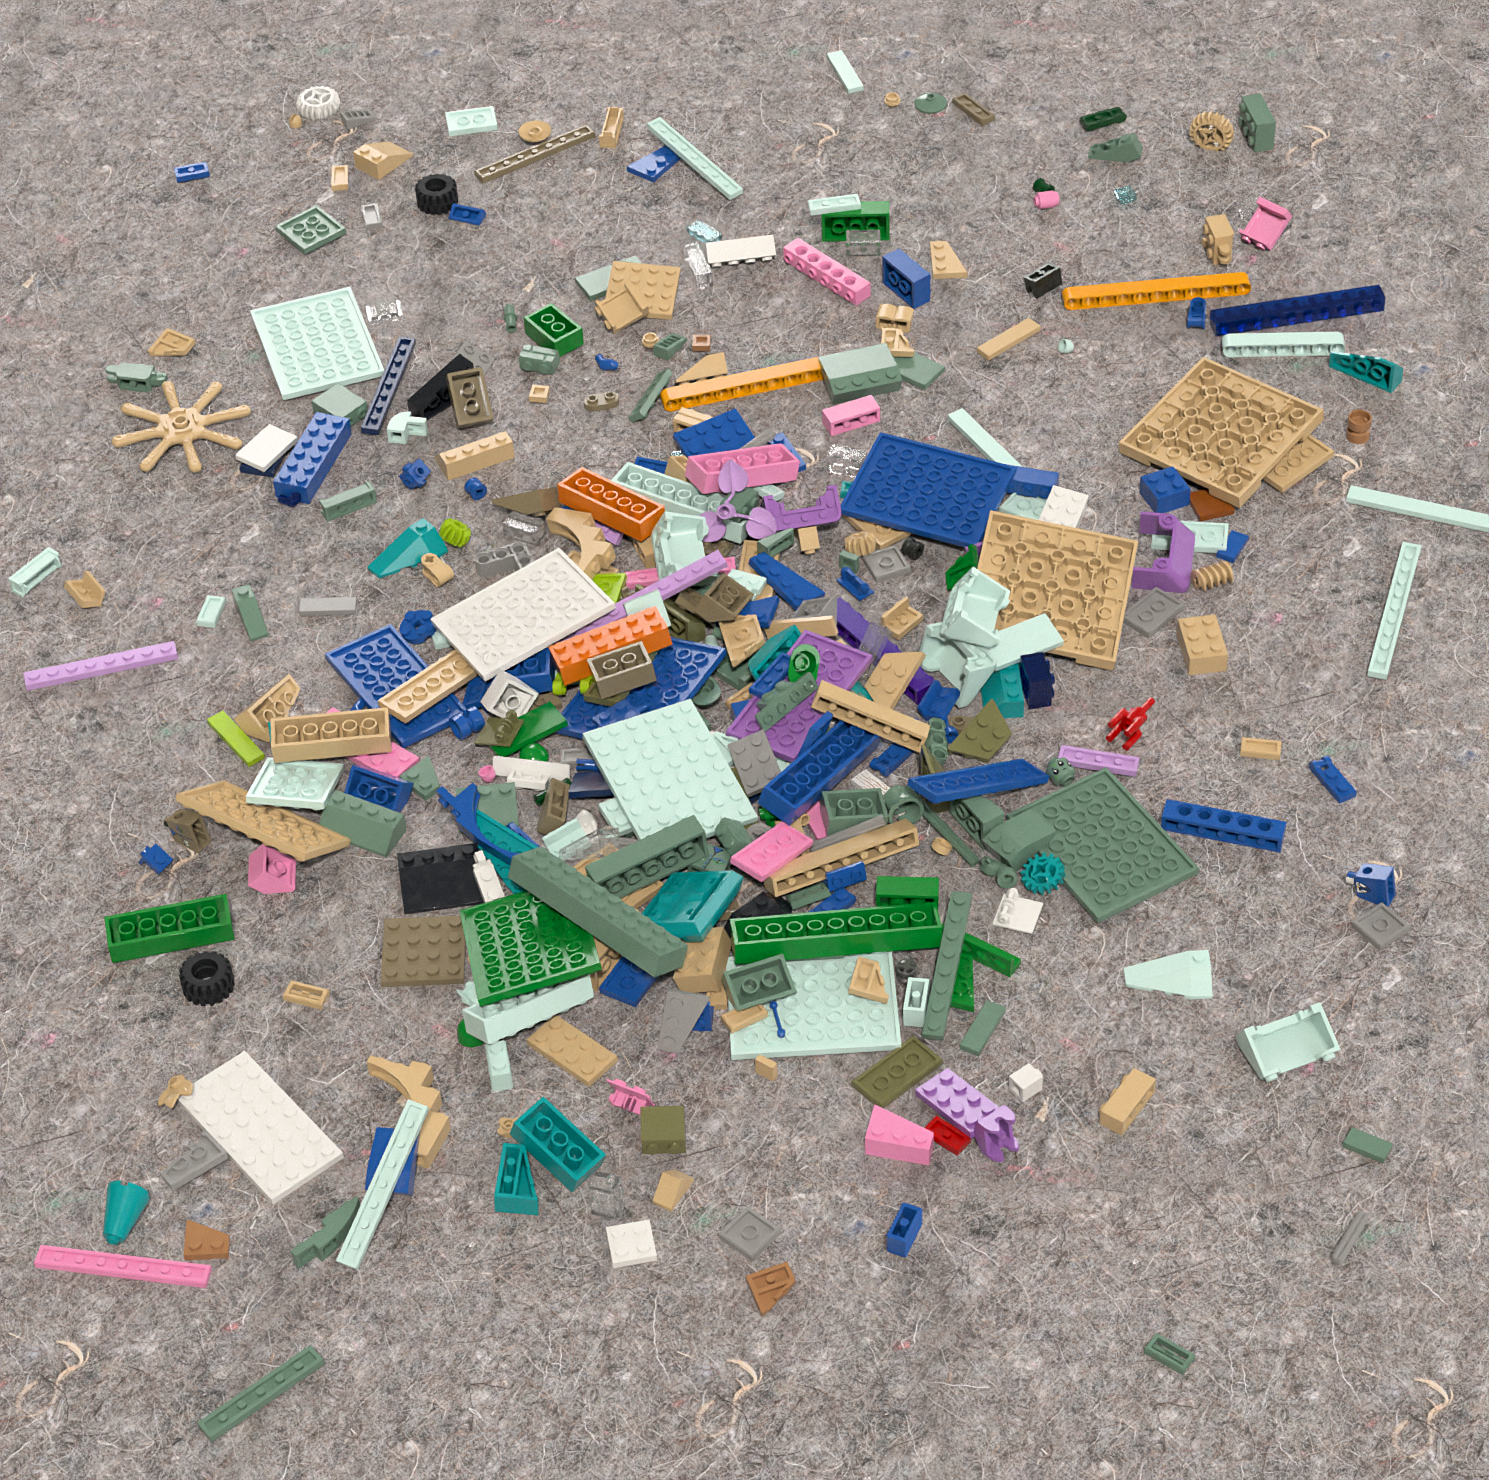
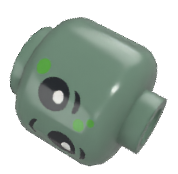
[1046,757,1075,787]

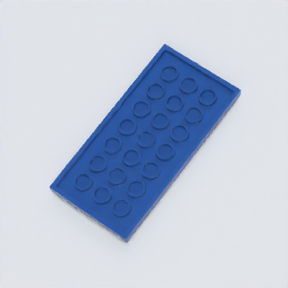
[325,624,466,748]

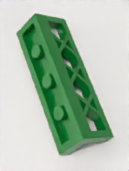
[942,923,1021,977]

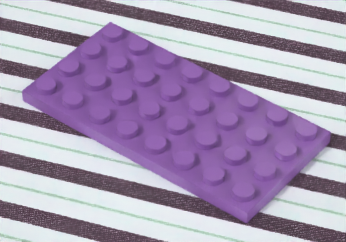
[726,629,873,763]

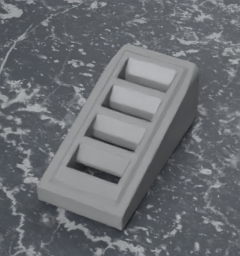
[340,109,377,130]

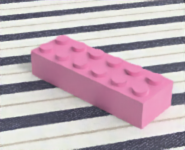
[685,443,800,494]

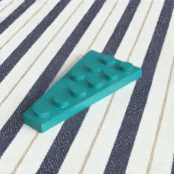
[472,809,538,894]

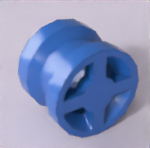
[464,477,487,500]

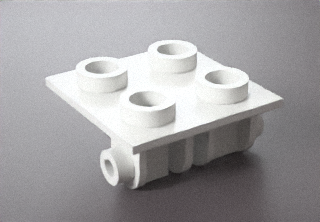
[992,888,1043,934]

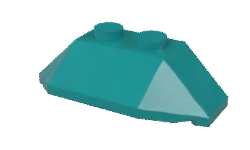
[748,625,801,680]

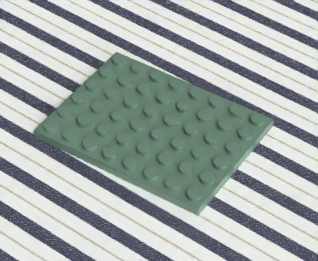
[1006,767,1199,923]

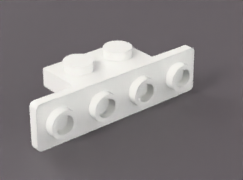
[493,756,570,791]

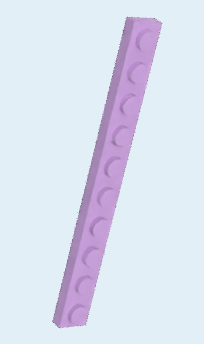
[554,550,728,644]

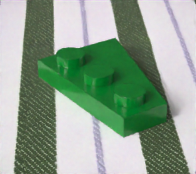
[950,953,974,1012]

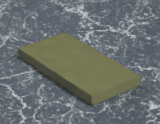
[851,1035,943,1109]

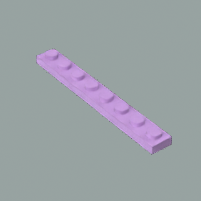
[23,641,178,691]

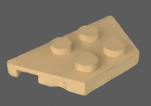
[718,615,765,667]
[864,652,926,709]

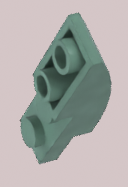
[291,1196,360,1269]

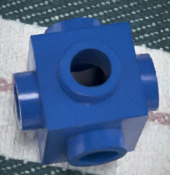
[398,458,431,490]

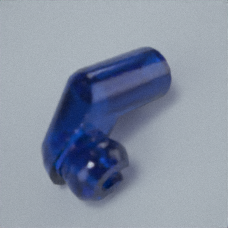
[278,492,302,508]

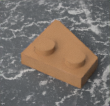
[183,1220,230,1260]
[745,1261,796,1317]

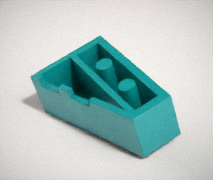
[494,1143,538,1216]

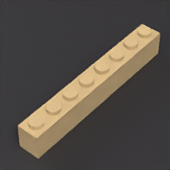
[764,818,919,897]

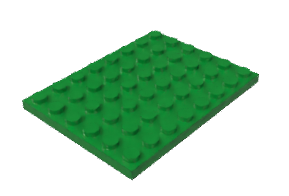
[459,890,602,1006]

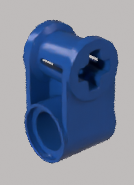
[1187,297,1206,329]

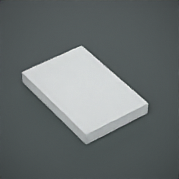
[236,424,298,472]

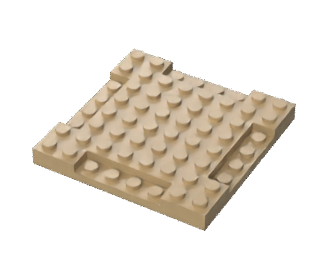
[1119,357,1324,508]
[977,510,1138,671]

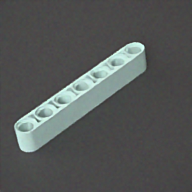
[1222,332,1345,357]

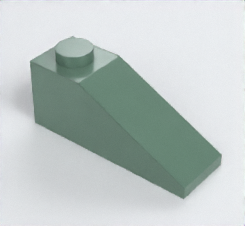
[231,584,269,641]

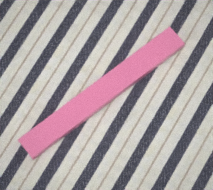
[34,1245,212,1288]

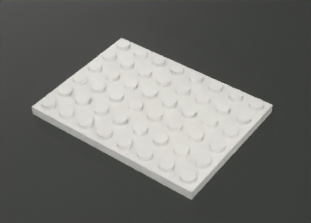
[430,548,616,681]

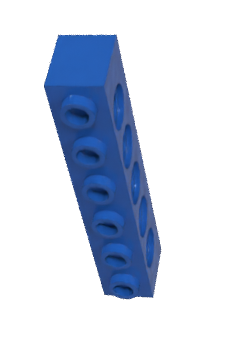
[1161,799,1287,853]

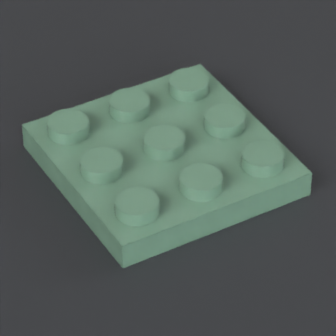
[276,205,346,254]

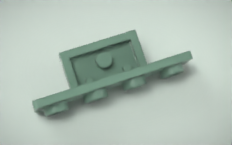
[755,672,818,732]

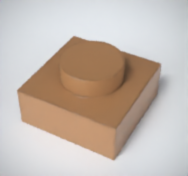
[692,335,711,352]

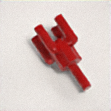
[1106,697,1155,751]

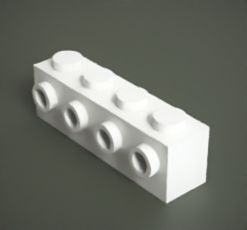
[705,235,776,267]

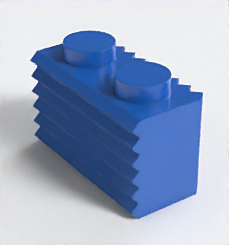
[886,1202,923,1258]

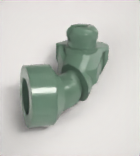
[980,856,1018,888]

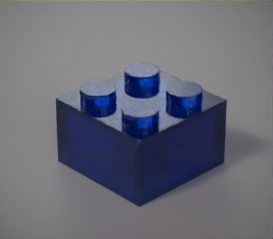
[1019,652,1055,710]

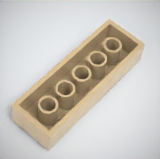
[271,707,392,763]

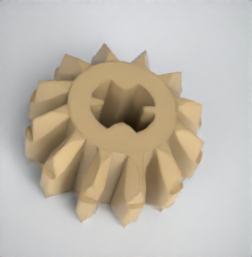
[844,531,877,556]

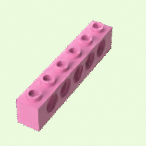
[783,238,871,305]

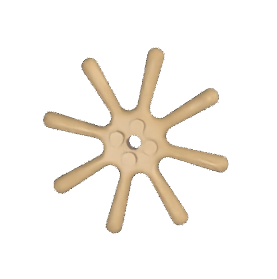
[111,381,251,473]

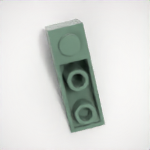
[1088,133,1143,162]

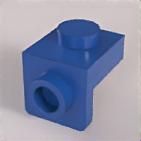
[138,843,173,875]

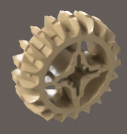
[1189,110,1234,152]

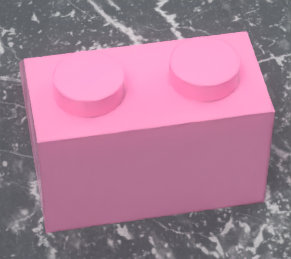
[248,844,296,894]

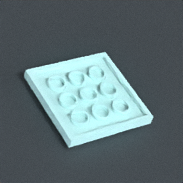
[246,757,344,810]

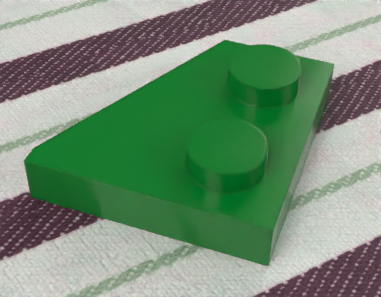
[945,544,979,591]

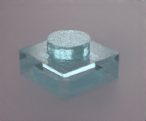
[1114,185,1137,204]

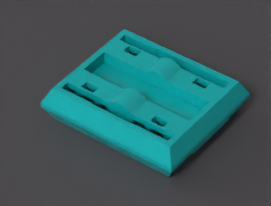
[642,871,743,942]

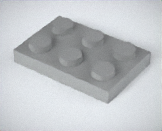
[727,729,781,798]

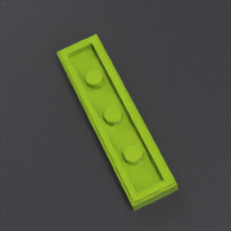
[207,710,265,767]

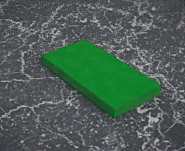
[488,701,568,757]

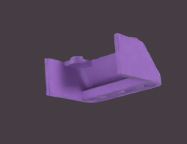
[1132,511,1195,593]

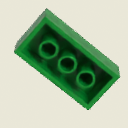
[821,201,890,242]

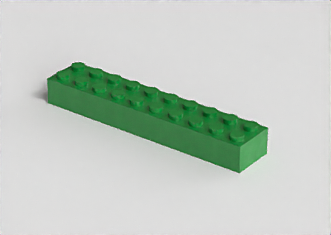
[730,902,942,964]

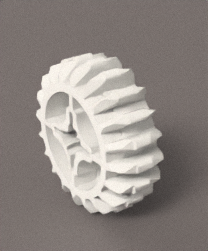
[296,85,340,121]

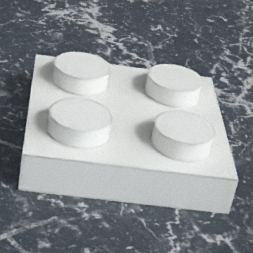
[606,1220,657,1268]

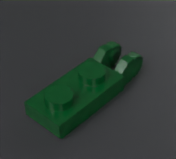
[1080,107,1127,131]

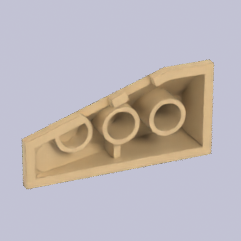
[234,674,301,742]

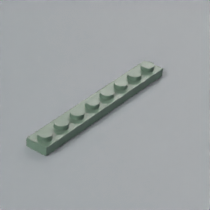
[922,891,973,1041]

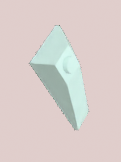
[1123,950,1213,999]

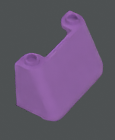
[760,485,841,532]

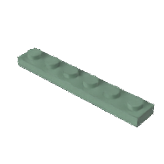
[197,1345,324,1442]

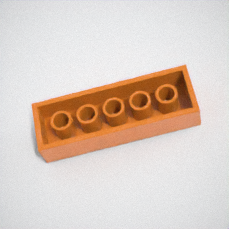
[557,467,665,542]
[548,606,672,686]

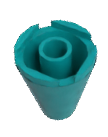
[103,1180,150,1245]

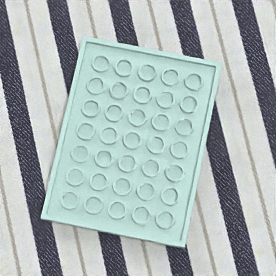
[250,287,384,400]
[582,699,758,841]
[726,952,901,1060]

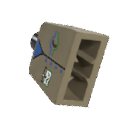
[164,808,211,854]

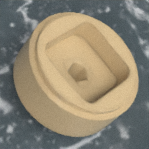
[931,837,952,856]

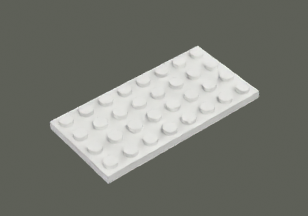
[176,1051,344,1205]

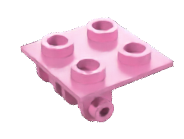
[606,1079,655,1116]

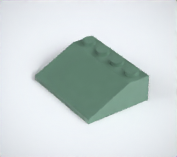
[818,343,902,405]

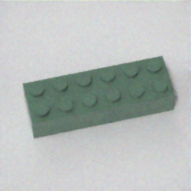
[585,815,709,898]

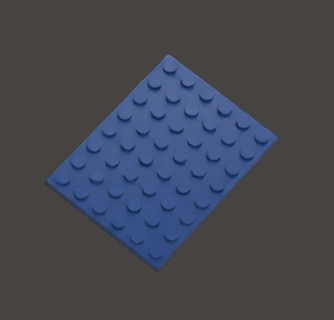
[840,432,1017,547]
[554,637,727,739]

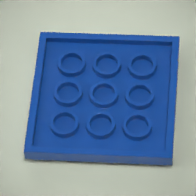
[673,408,755,458]

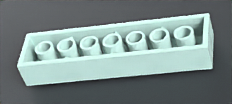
[611,462,752,544]

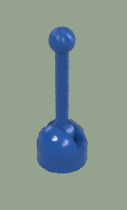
[944,717,959,743]

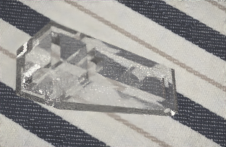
[559,825,620,860]

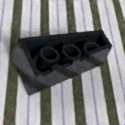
[407,354,474,420]

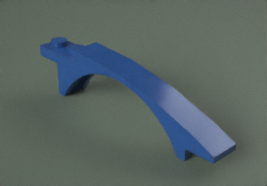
[436,783,520,865]

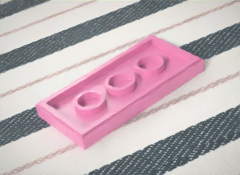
[730,821,813,882]

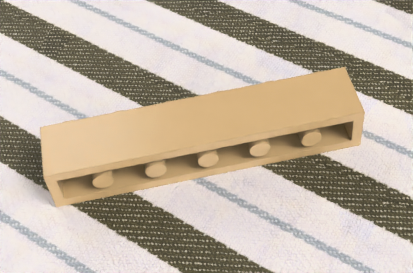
[811,680,930,753]

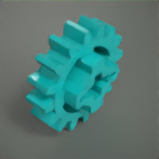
[1020,852,1066,895]

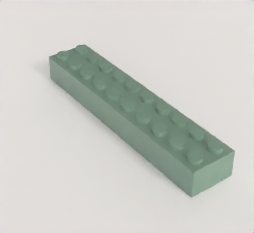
[508,847,688,978]

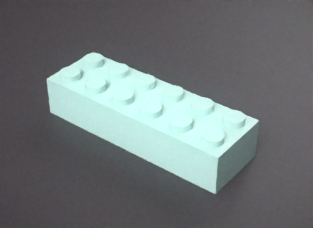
[462,974,594,1044]

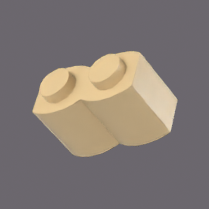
[876,304,914,333]

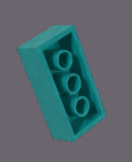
[510,1096,606,1192]

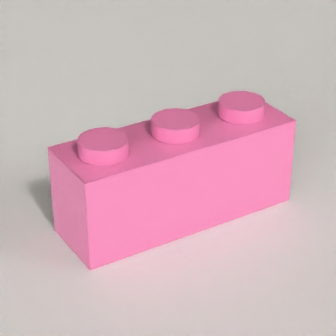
[822,395,880,436]

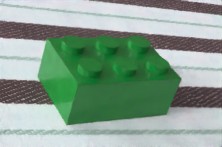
[523,303,584,357]
[876,876,939,912]

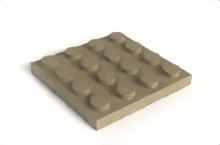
[381,915,466,987]

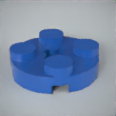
[399,610,437,644]

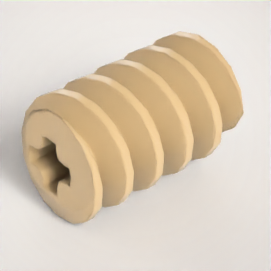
[1191,561,1234,591]

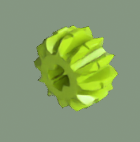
[439,518,471,547]

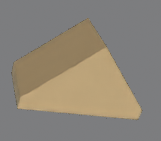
[653,1169,694,1212]

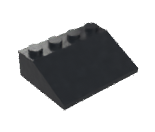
[397,843,484,915]

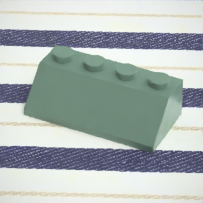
[319,790,407,857]

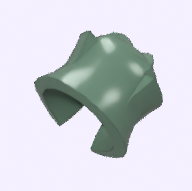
[883,784,924,824]

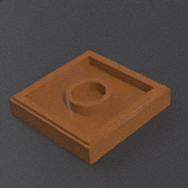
[1189,489,1235,522]

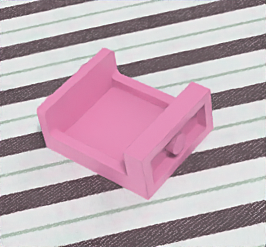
[1239,197,1292,251]

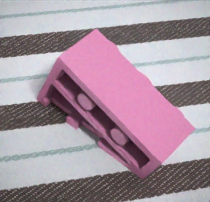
[865,1104,934,1166]

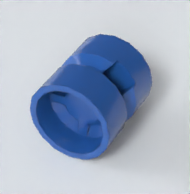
[449,706,485,740]

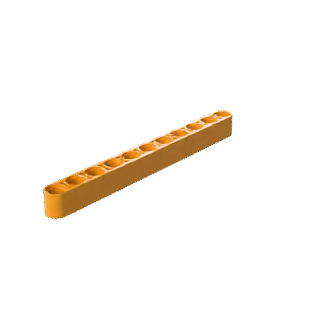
[1062,272,1251,310]
[660,355,825,412]

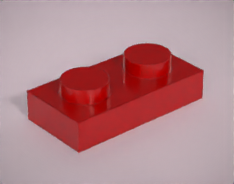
[925,1115,971,1156]

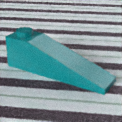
[1329,351,1403,393]
[367,518,448,579]

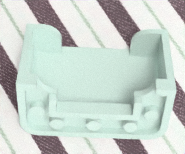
[651,511,718,587]
[940,567,1010,648]
[919,622,997,708]
[1235,1002,1341,1082]

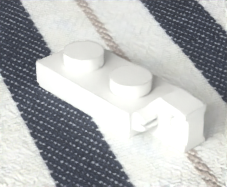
[472,850,505,903]

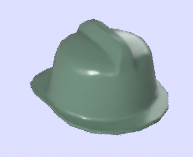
[692,676,721,706]

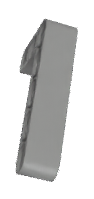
[475,542,534,577]

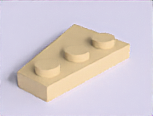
[930,241,967,279]

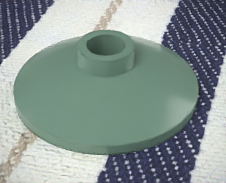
[914,93,947,114]

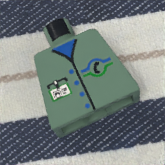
[688,843,733,872]

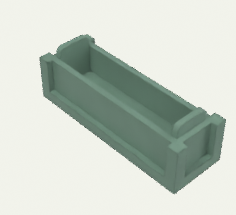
[319,481,377,522]

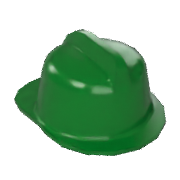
[788,644,820,682]

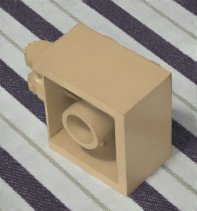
[1201,214,1234,265]

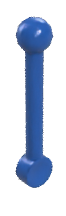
[769,1001,785,1038]

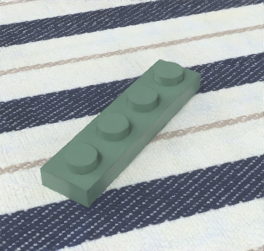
[628,368,672,423]

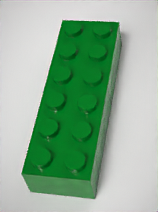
[104,894,235,963]

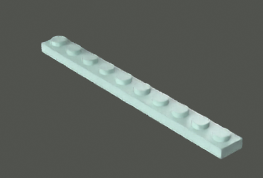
[1367,542,1421,680]

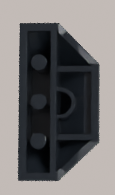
[724,892,792,952]

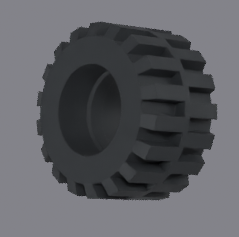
[415,174,458,215]
[179,951,234,1007]

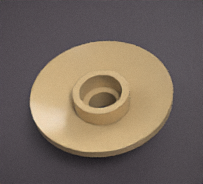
[519,121,551,142]

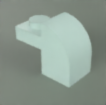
[387,412,428,444]

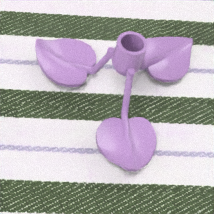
[700,459,777,542]

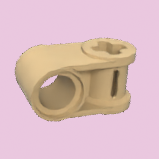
[421,553,454,587]

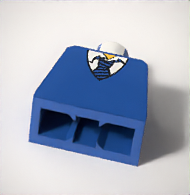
[1346,863,1396,907]

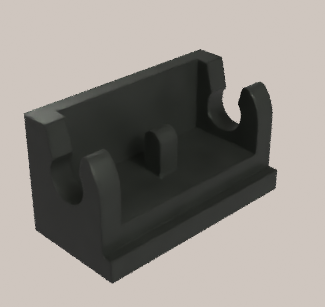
[1023,262,1062,299]

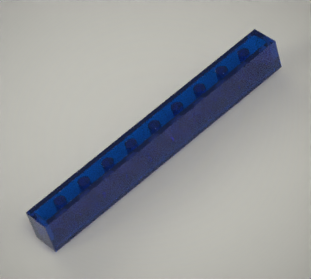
[1210,284,1386,337]

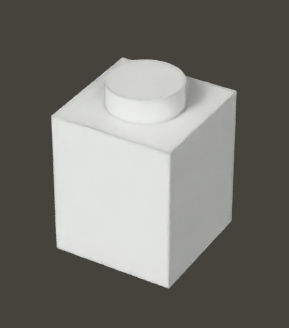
[1009,1063,1043,1102]

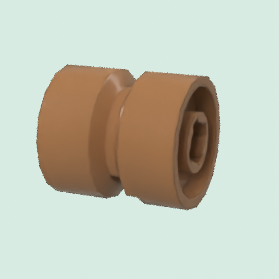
[1346,409,1372,444]

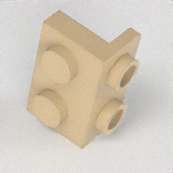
[64,571,105,608]
[881,597,923,640]

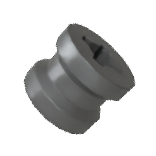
[896,959,917,985]

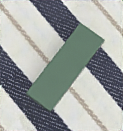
[960,1000,1006,1056]

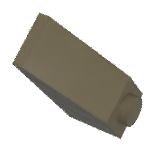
[537,778,570,835]

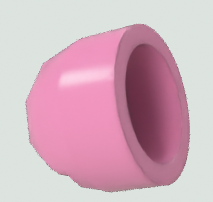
[478,765,496,783]

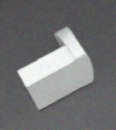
[576,810,599,843]

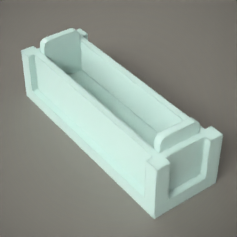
[9,547,62,597]

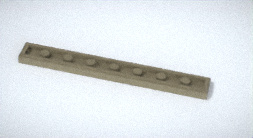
[474,124,596,184]

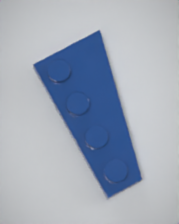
[627,143,692,183]

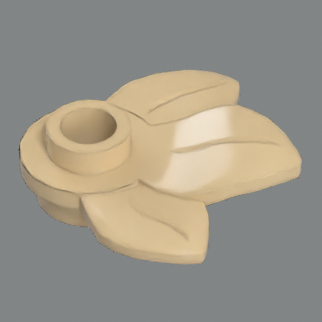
[158,1075,193,1109]

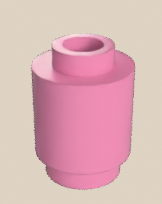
[1033,190,1059,209]

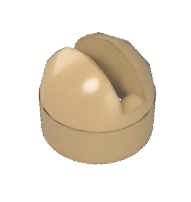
[289,114,302,128]

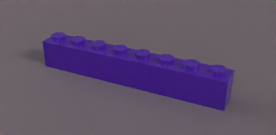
[836,597,934,705]

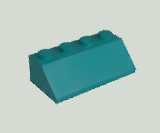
[980,663,1024,718]

